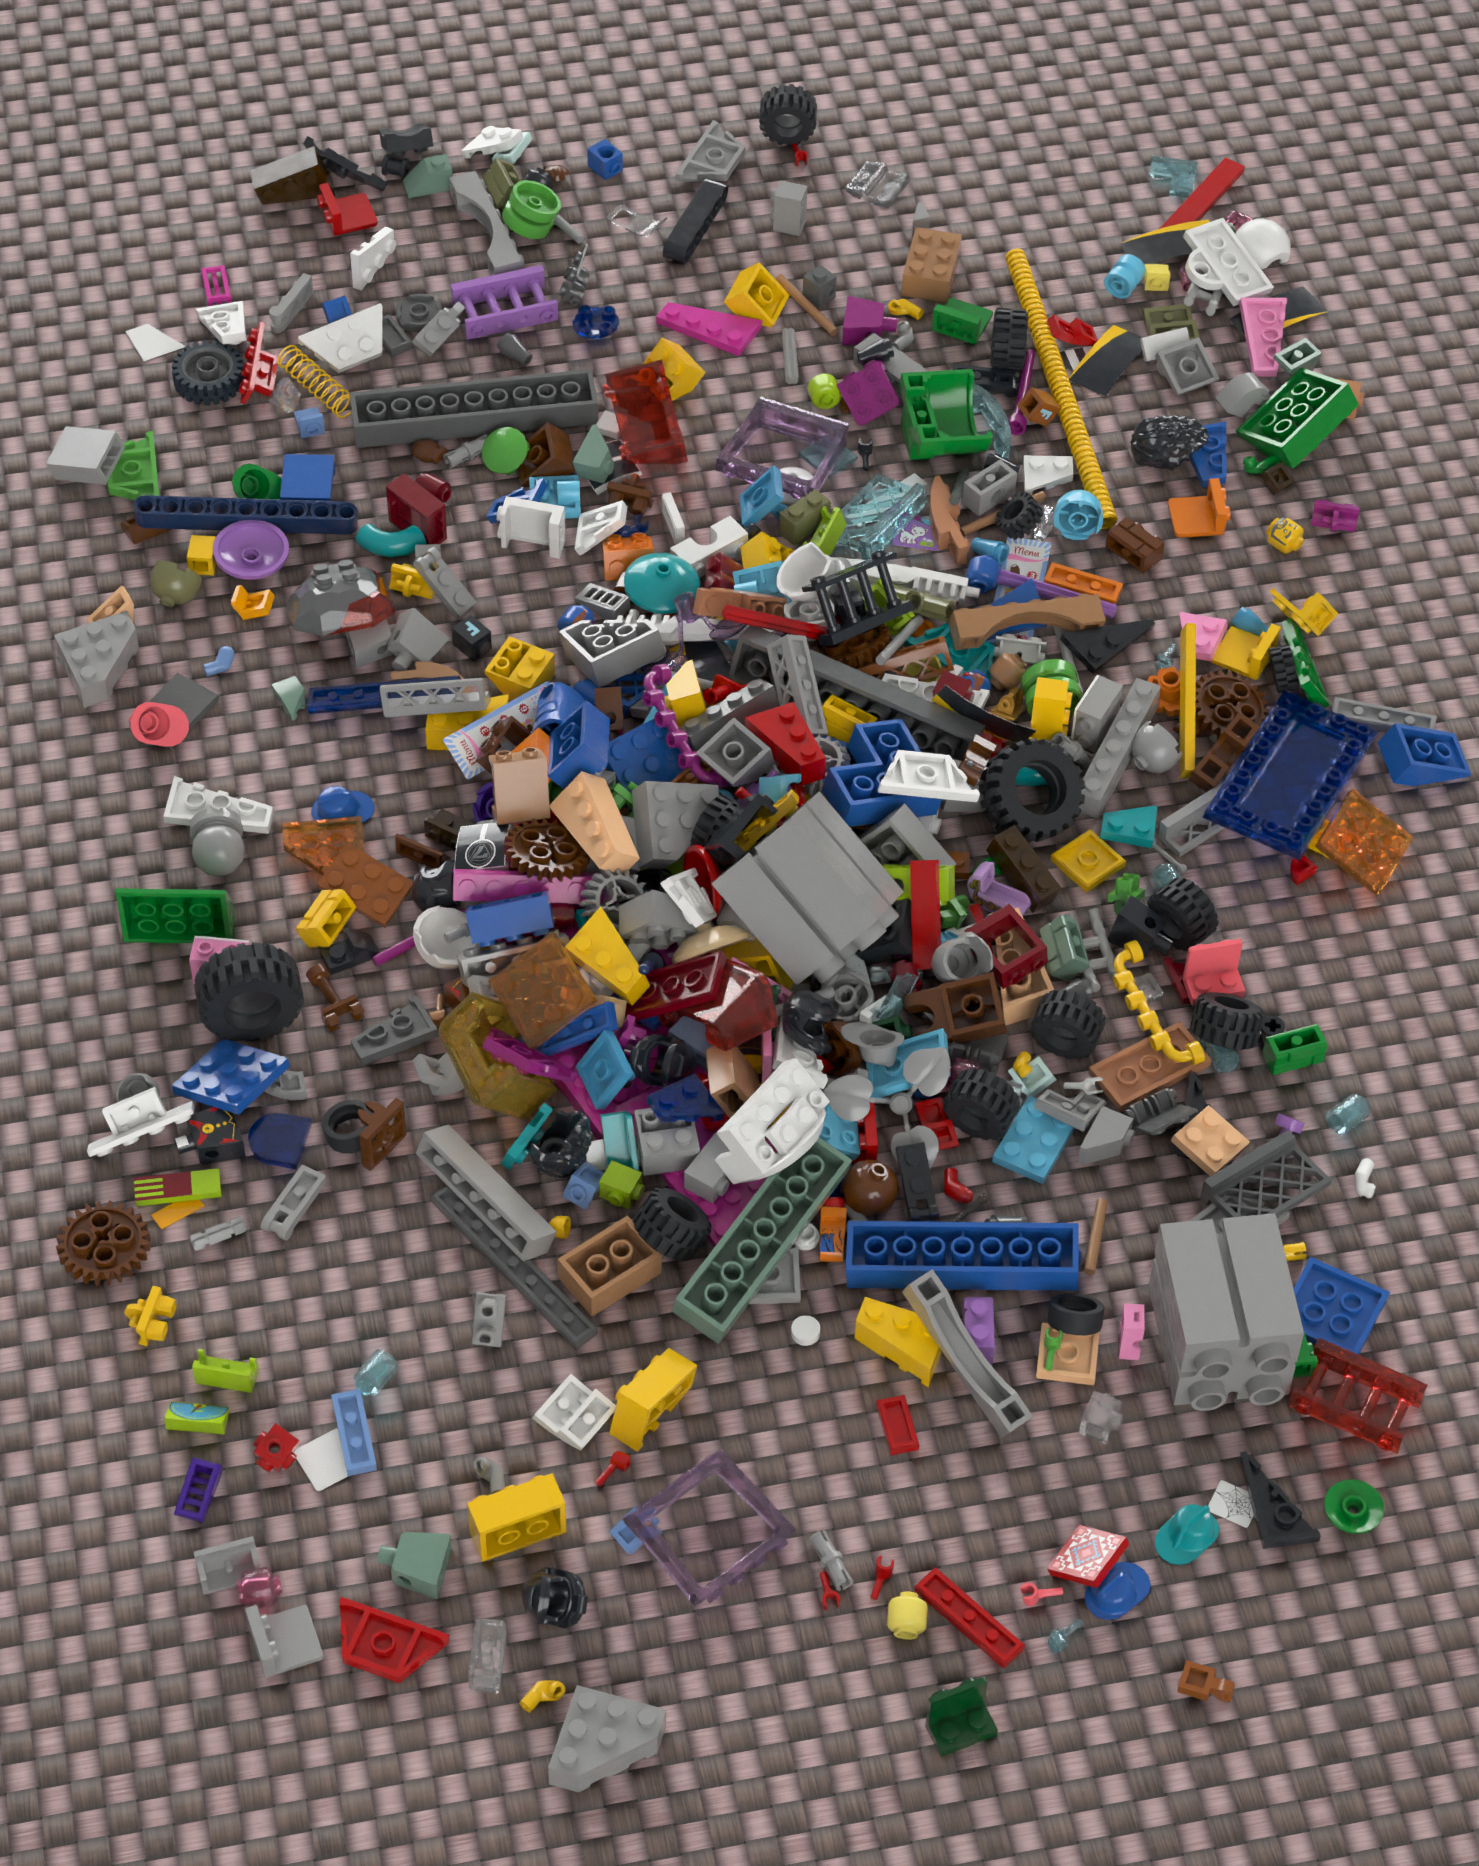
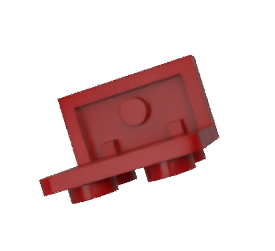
[317,183,378,236]

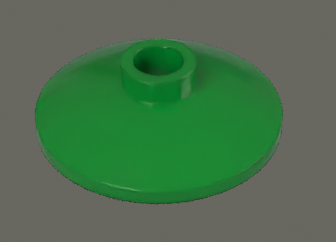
[1324,1479,1384,1534]

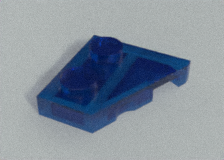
[646,1074,724,1122]

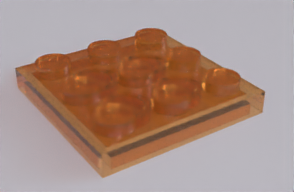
[1315,789,1414,895]
[489,933,598,1050]

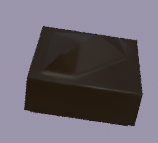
[1260,461,1295,495]

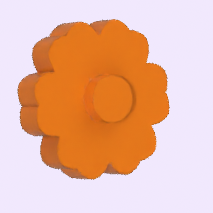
[1148,667,1180,717]

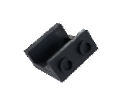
[703,793,778,866]

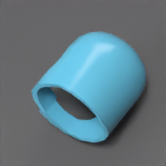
[759,774,801,805]

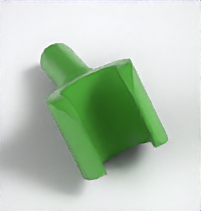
[1044,1328,1063,1371]

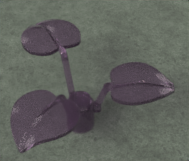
[641,592,747,674]

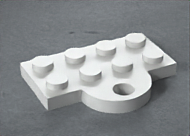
[1183,218,1274,306]

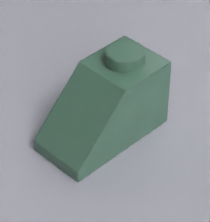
[403,154,452,198]
[1273,338,1322,377]
[573,424,614,483]

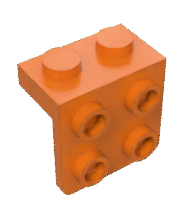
[1168,478,1230,538]
[601,533,654,581]

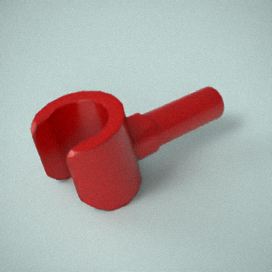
[792,143,808,167]
[595,1451,631,1487]
[870,1556,894,1600]
[820,1571,840,1611]

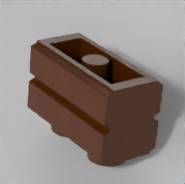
[1106,517,1165,573]

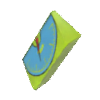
[164,1402,230,1435]

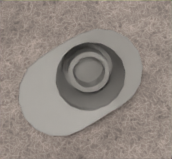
[841,1022,904,1067]

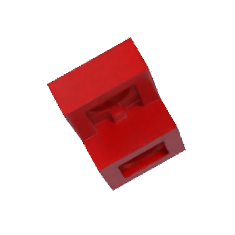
[1047,314,1098,346]
[913,1097,959,1151]

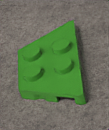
[108,431,160,500]

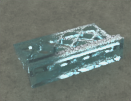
[837,474,927,560]

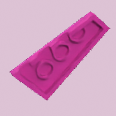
[656,302,762,356]

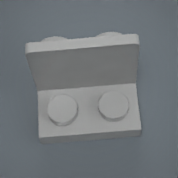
[245,1605,324,1678]

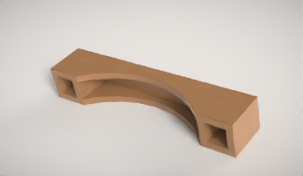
[948,593,1106,650]

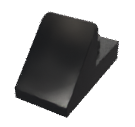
[320,927,380,975]

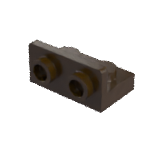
[424,808,477,852]

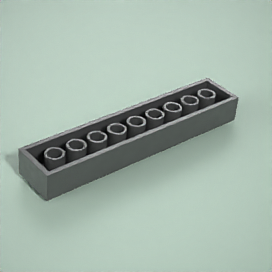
[350,369,598,448]
[728,625,986,761]

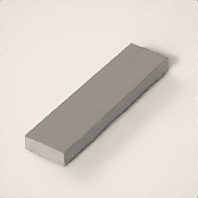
[1330,697,1437,732]

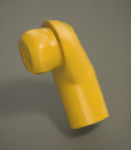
[519,1680,566,1712]

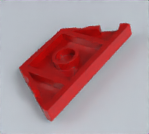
[339,1597,450,1683]

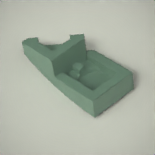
[271,676,306,721]

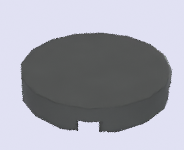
[395,293,443,333]

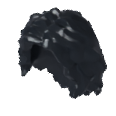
[1130,415,1209,471]
[530,1110,593,1178]

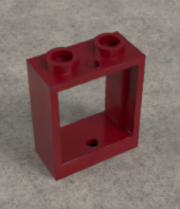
[386,473,447,545]
[964,903,1048,989]

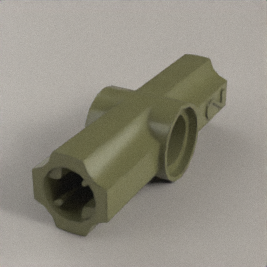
[893,584,957,623]

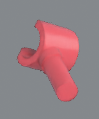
[1020,1583,1063,1606]

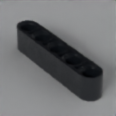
[663,179,729,264]

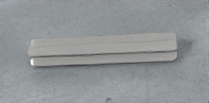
[782,328,799,384]

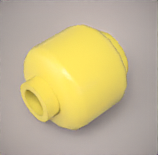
[887,1591,928,1640]

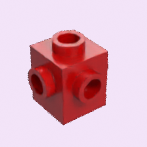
[253,1423,300,1473]

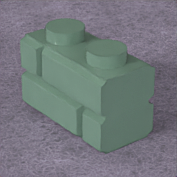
[1040,915,1090,981]

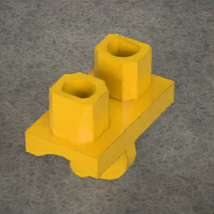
[389,563,435,599]
[124,1286,177,1346]

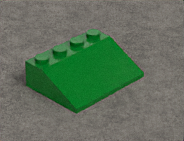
[1235,367,1359,469]
[115,888,235,943]

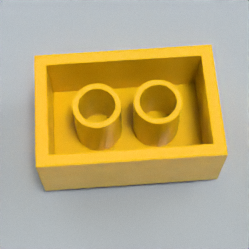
[467,1473,567,1562]

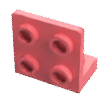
[1183,939,1245,1006]

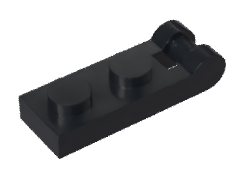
[953,364,1020,397]
[895,1142,939,1222]

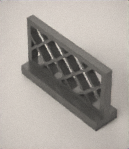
[1200,1130,1332,1218]

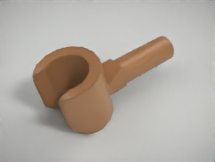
[428,994,446,1027]

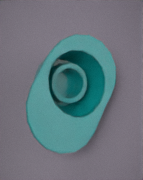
[1155,1504,1219,1565]

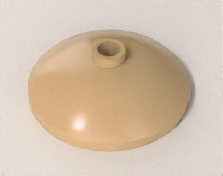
[671,922,751,964]

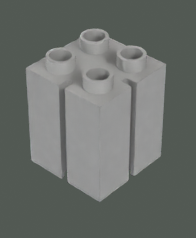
[712,792,904,985]
[1148,1213,1304,1411]

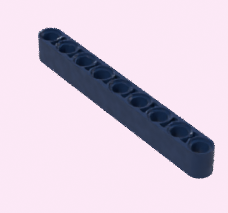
[134,495,358,535]

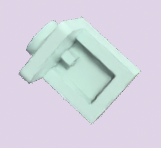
[1008,1056,1057,1097]

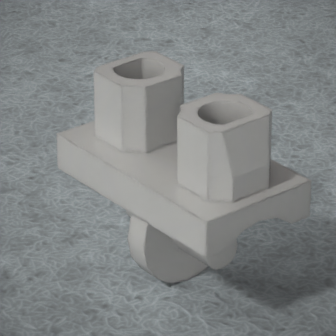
[472,1291,506,1347]

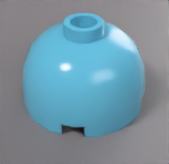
[1054,490,1103,540]

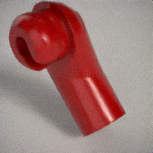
[944,1168,973,1204]

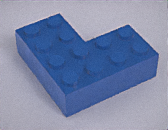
[822,719,942,827]

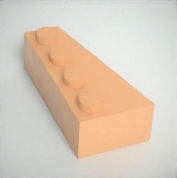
[549,771,640,875]
[995,907,1054,1025]

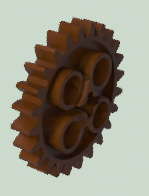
[809,623,892,668]
[1195,669,1271,740]
[503,819,591,882]
[56,1200,151,1286]

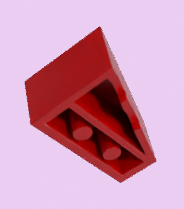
[745,702,826,786]

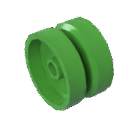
[502,180,561,239]
[1021,659,1083,718]

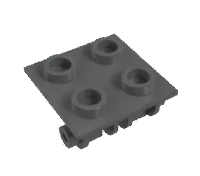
[558,244,590,306]
[948,1034,1009,1075]
[1124,1088,1198,1135]

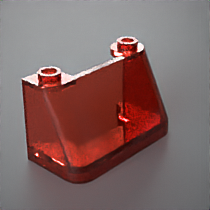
[602,359,688,464]
[658,952,779,1051]

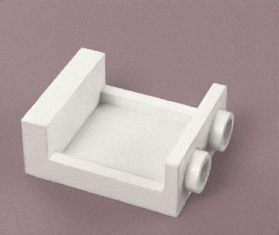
[497,496,566,559]

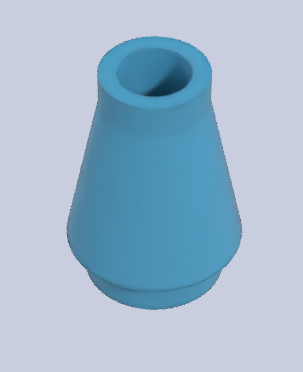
[971,537,1009,565]
[1231,607,1269,637]

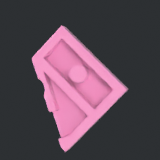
[1179,612,1228,662]

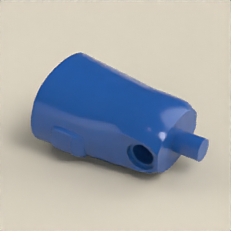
[531,682,586,736]

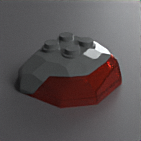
[287,559,395,636]

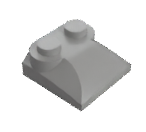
[1155,337,1220,396]

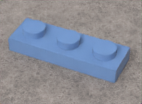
[331,1389,377,1476]

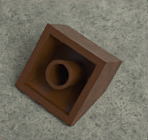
[518,422,575,488]

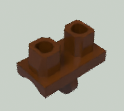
[607,474,654,517]

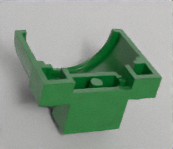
[899,369,993,460]

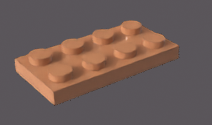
[1088,1021,1212,1112]

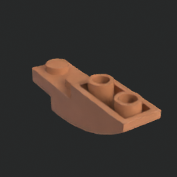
[929,475,970,566]
[692,587,787,617]

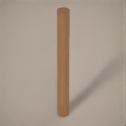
[776,274,838,336]
[960,491,1046,537]

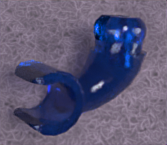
[614,514,649,538]

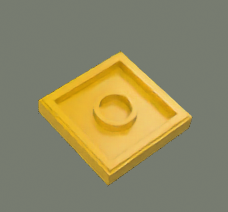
[1050,829,1126,893]

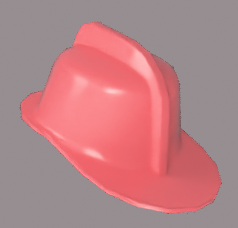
[129,702,189,747]

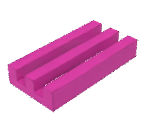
[201,265,232,307]

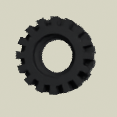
[995,492,1043,540]
[1269,644,1299,694]

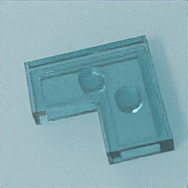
[1149,156,1198,198]

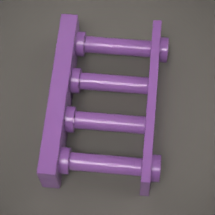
[450,265,558,340]

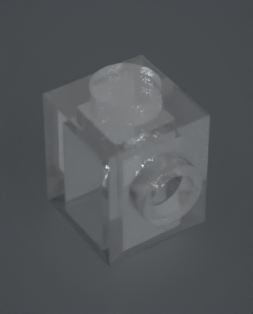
[1079,1391,1124,1444]

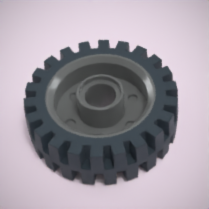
[172,340,244,406]

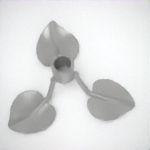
[823,1047,950,1169]

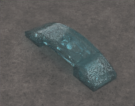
[973,382,1011,460]

